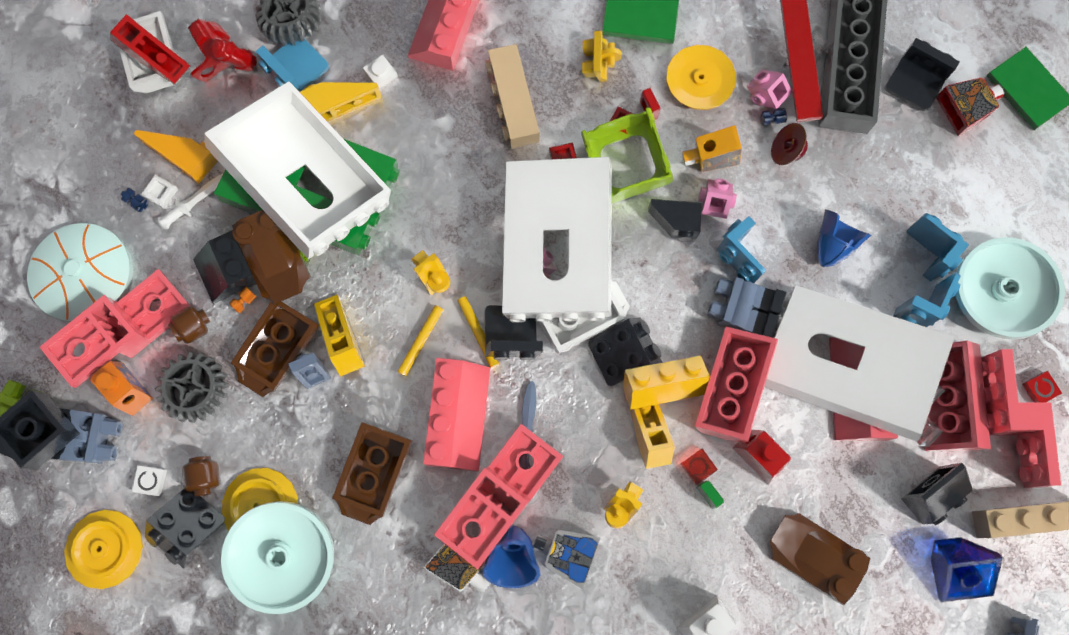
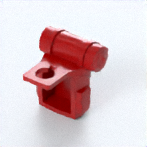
[188,19,257,83]

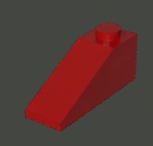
[110,14,191,85]

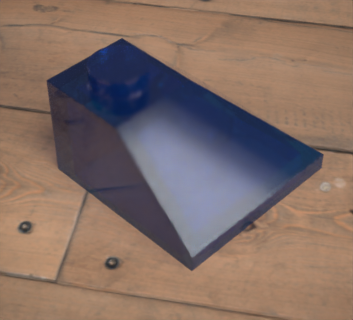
[931,537,1003,603]

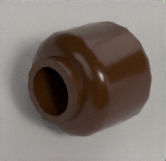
[168,306,210,344]
[182,456,220,497]

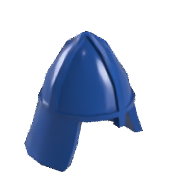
[817,209,872,267]
[483,525,541,588]

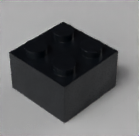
[0,390,80,471]

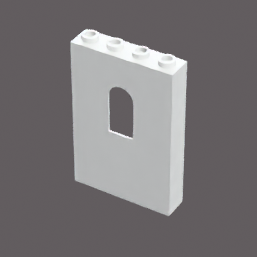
[204,82,391,259]
[502,157,612,322]
[764,285,955,442]

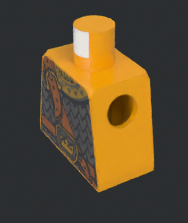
[682,125,742,172]

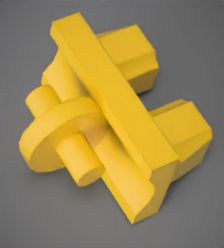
[582,30,622,82]
[411,250,451,295]
[604,481,643,529]

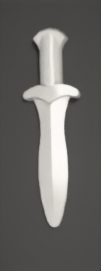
[157,174,223,230]

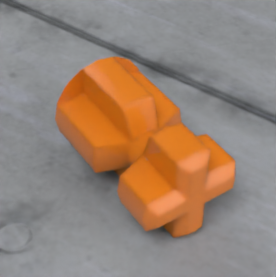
[229,287,257,313]

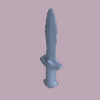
[519,381,536,469]

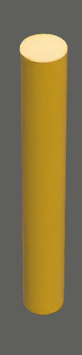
[457,296,500,368]
[397,305,443,377]

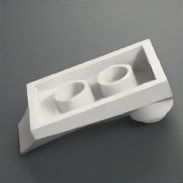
[113,11,181,93]
[538,281,630,354]

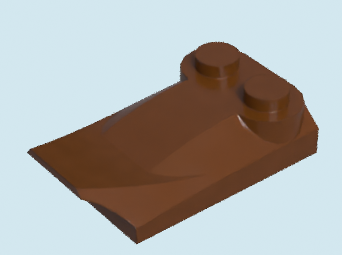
[232,210,311,305]
[231,301,319,397]
[332,422,413,525]
[769,513,871,605]

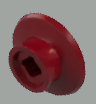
[771,123,808,165]

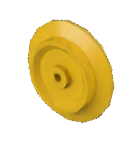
[666,45,736,110]
[222,468,298,531]
[64,510,143,589]

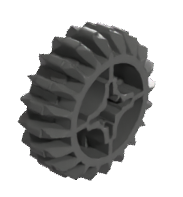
[255,0,322,46]
[154,352,229,423]

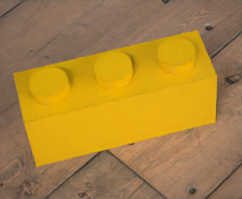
[623,355,710,410]

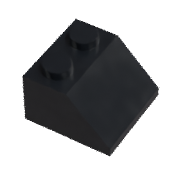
[193,230,256,304]
[901,463,973,525]

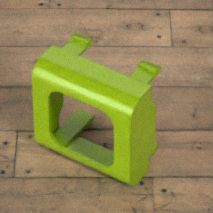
[581,108,673,204]

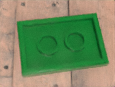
[602,0,679,44]
[986,46,1069,130]

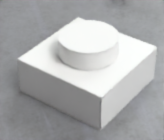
[363,55,398,89]

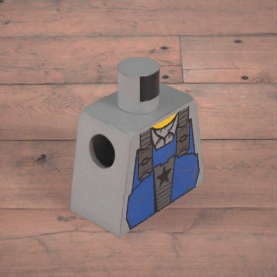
[533,529,600,588]

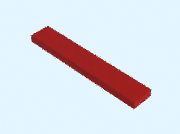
[780,0,823,122]

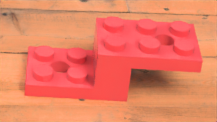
[40,269,191,388]
[981,349,1061,488]
[434,424,564,570]

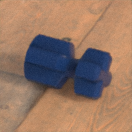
[760,108,787,126]
[121,187,149,212]

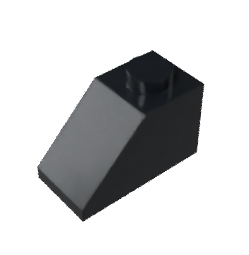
[648,199,702,242]

